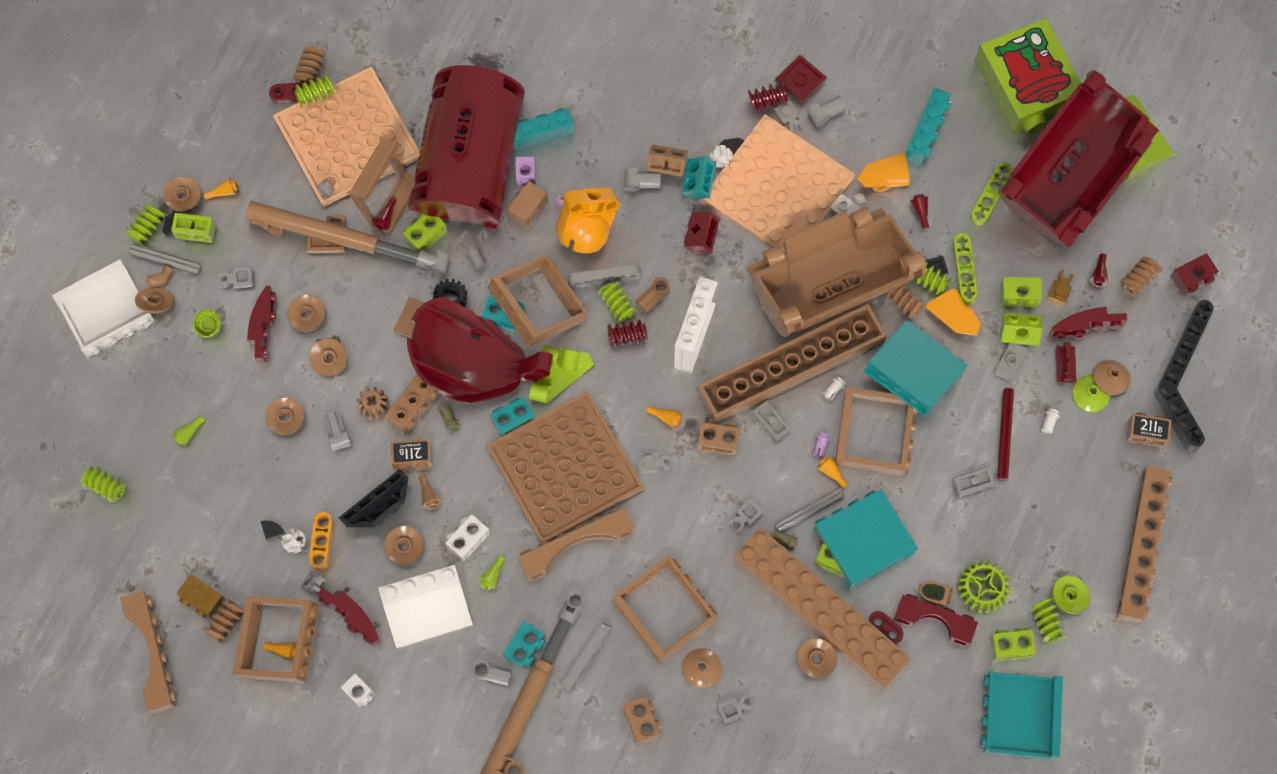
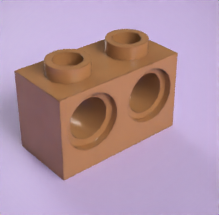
[646,144,688,177]
[697,421,740,455]
[623,697,662,746]

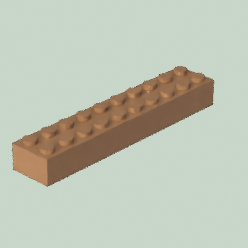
[697,304,886,423]
[733,527,911,692]

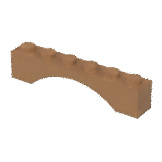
[518,507,635,582]
[120,591,176,714]

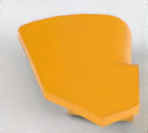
[857,152,910,192]
[925,288,981,336]

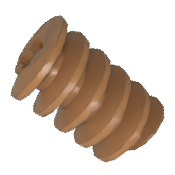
[293,47,326,86]
[1121,257,1162,298]
[884,284,925,320]
[203,599,244,643]

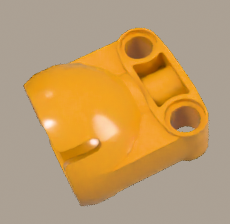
[555,187,620,253]

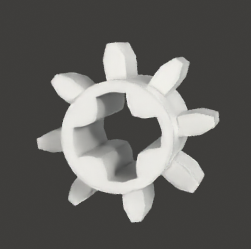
[709,145,733,168]
[282,528,306,553]

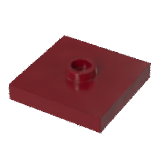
[775,55,827,104]

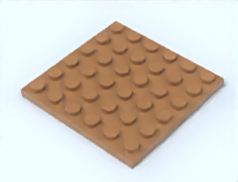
[486,390,644,543]

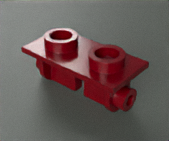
[1056,342,1077,383]

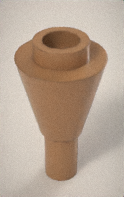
[419,475,441,510]

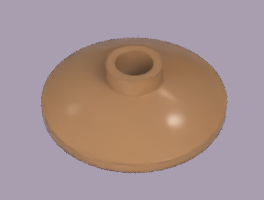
[163,177,201,212]
[135,287,174,313]
[287,295,325,332]
[310,338,347,376]
[1093,360,1131,395]
[265,398,304,435]
[384,526,423,565]
[797,639,837,678]
[682,649,722,689]

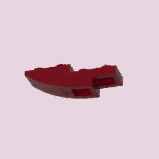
[247,285,276,364]
[1048,307,1127,339]
[316,587,381,645]

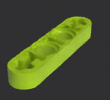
[970,162,1013,226]
[953,233,978,305]

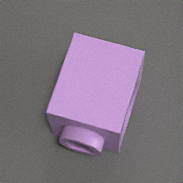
[516,157,536,186]

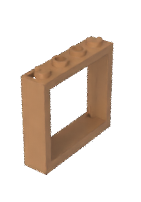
[487,254,588,347]
[835,387,917,476]
[612,555,717,663]
[233,596,319,683]

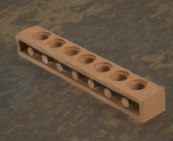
[1116,465,1172,624]

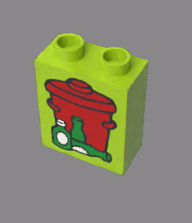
[975,18,1081,135]

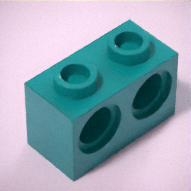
[681,156,716,200]
[482,296,526,331]
[490,397,535,437]
[502,621,546,670]

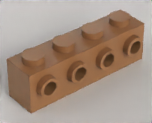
[385,374,439,434]

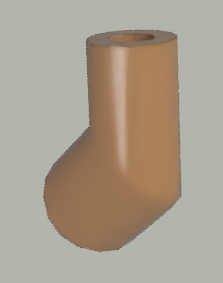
[146,265,173,287]

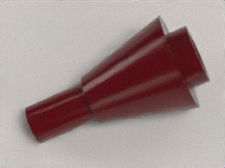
[910,194,930,229]
[372,198,397,230]
[1090,253,1109,287]

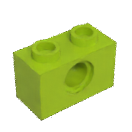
[1000,277,1042,308]
[1000,313,1043,346]

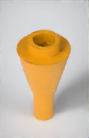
[204,177,239,200]
[646,405,682,428]
[818,456,849,488]
[263,642,297,661]

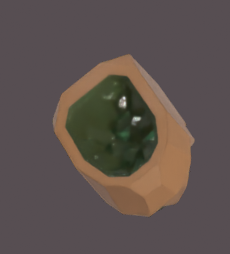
[919,581,953,607]

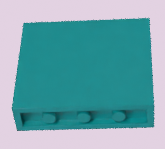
[864,320,968,418]
[812,489,918,590]
[981,670,1063,760]

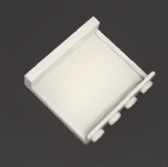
[52,259,154,357]
[674,277,718,374]

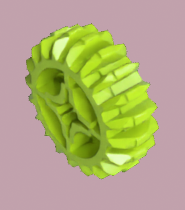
[957,560,1011,613]

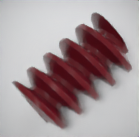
[748,81,788,112]
[607,319,648,347]

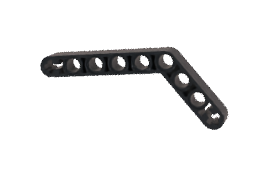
[1154,300,1214,452]

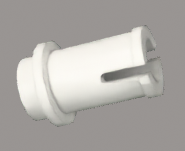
[822,376,845,401]
[1040,408,1060,434]

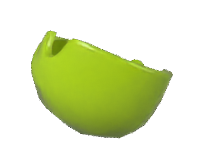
[192,310,222,338]

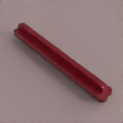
[997,388,1014,481]

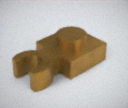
[1047,270,1073,306]

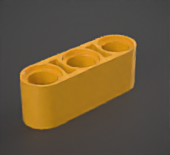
[309,512,334,572]

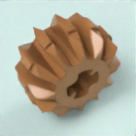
[356,386,389,420]

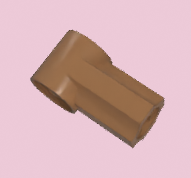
[635,277,670,314]

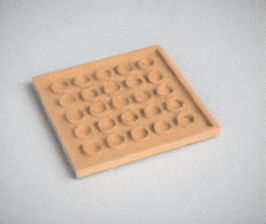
[273,67,419,207]
[701,114,856,247]

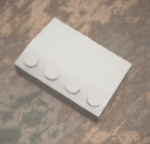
[379,565,473,648]

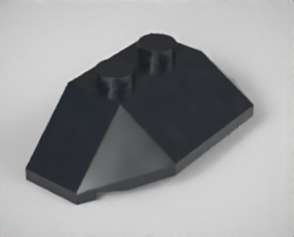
[338,469,409,529]

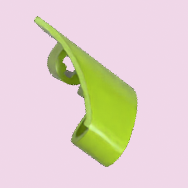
[529,345,595,403]

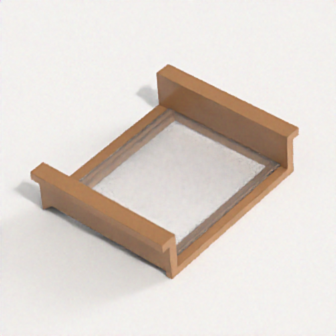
[348,136,415,236]

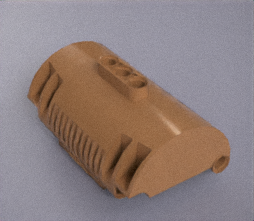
[747,207,926,337]

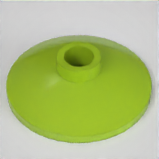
[1072,375,1111,412]
[1052,576,1090,614]

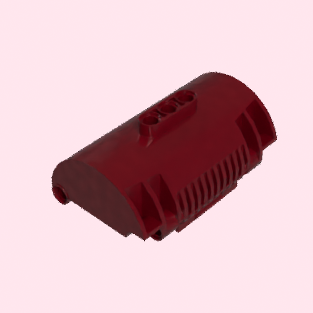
[407,65,525,229]
[998,70,1159,248]

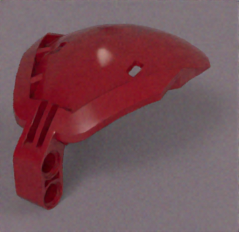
[407,297,553,404]

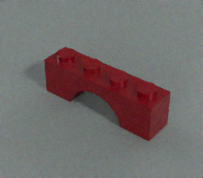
[893,594,978,648]

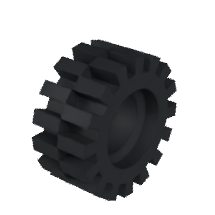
[433,278,468,307]

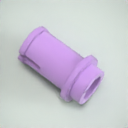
[812,432,830,458]

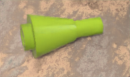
[172,415,205,446]
[478,555,505,590]

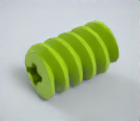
[294,74,335,108]
[125,205,166,246]
[912,261,953,296]
[598,282,637,324]
[81,466,127,502]
[1030,598,1067,643]

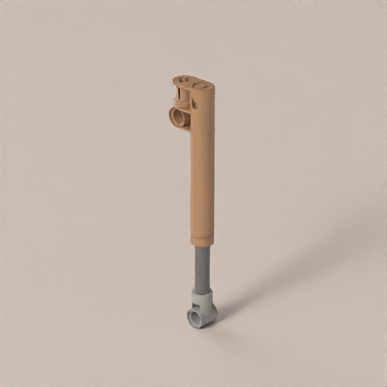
[246,201,450,275]
[480,590,584,774]

